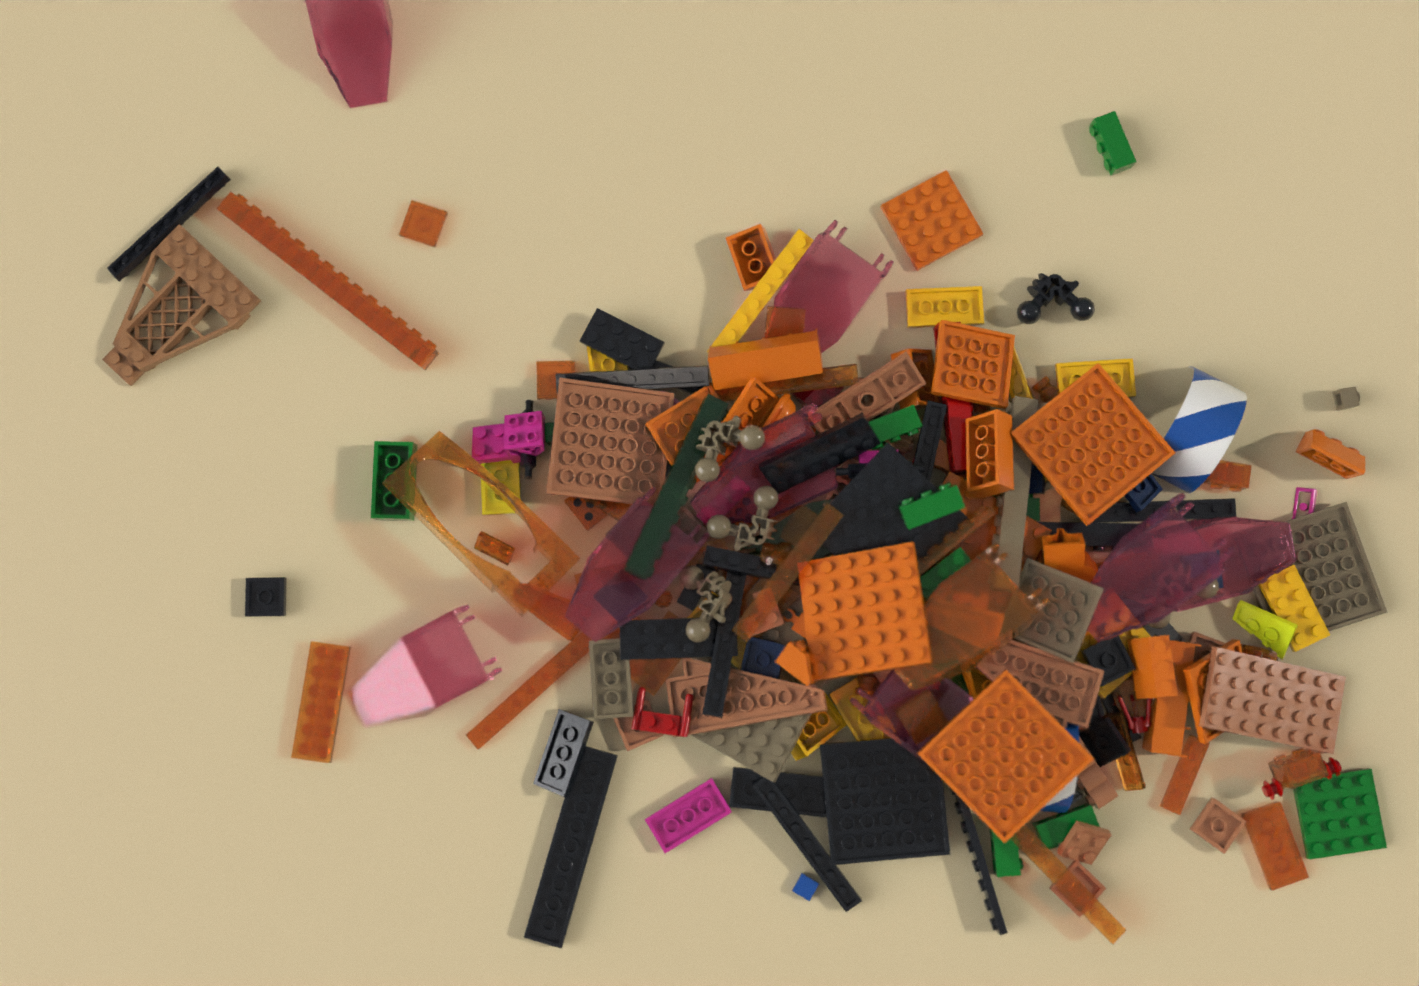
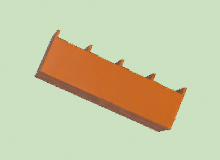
[708,328,823,390]
[1142,640,1201,758]

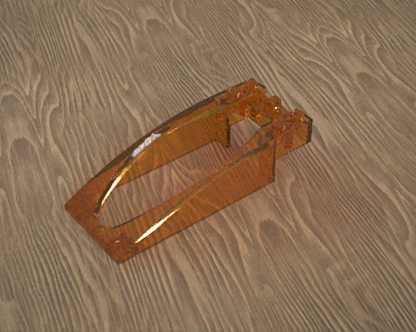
[382,431,581,617]

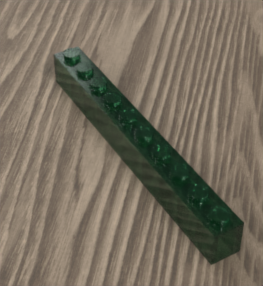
[622,394,729,581]

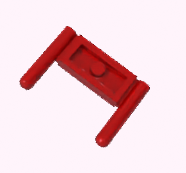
[632,687,694,737]

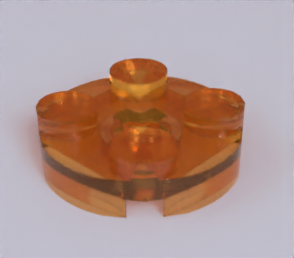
[760,542,800,569]
[1113,676,1154,716]

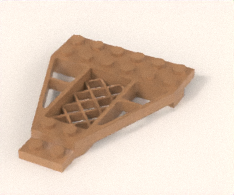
[102,224,262,386]

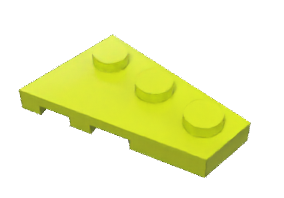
[1232,600,1298,660]

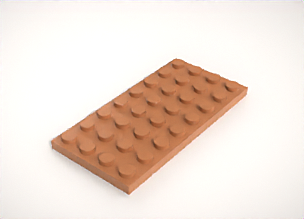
[1199,647,1346,754]

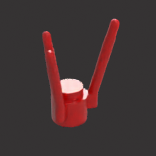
[1118,695,1152,733]

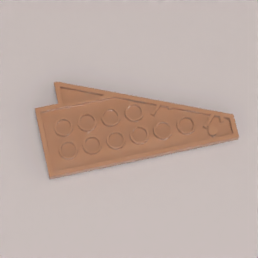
[942,633,1104,729]
[666,658,827,738]

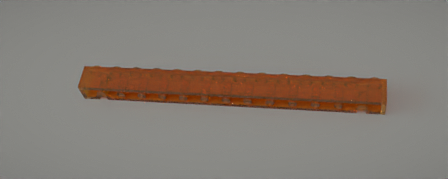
[216,191,439,371]

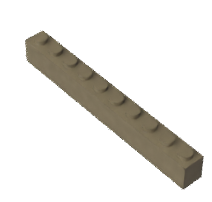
[988,396,1038,594]

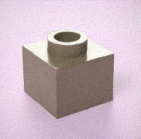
[1333,387,1360,411]

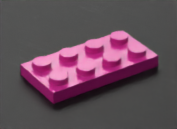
[645,778,732,854]

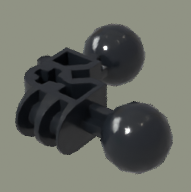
[1017,273,1095,324]

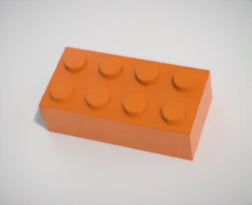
[966,409,1014,498]

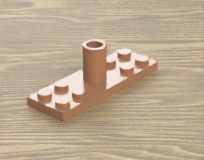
[808,352,927,434]

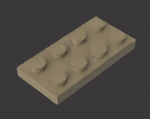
[589,638,634,719]

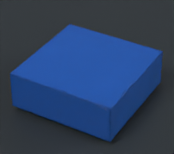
[792,873,819,901]

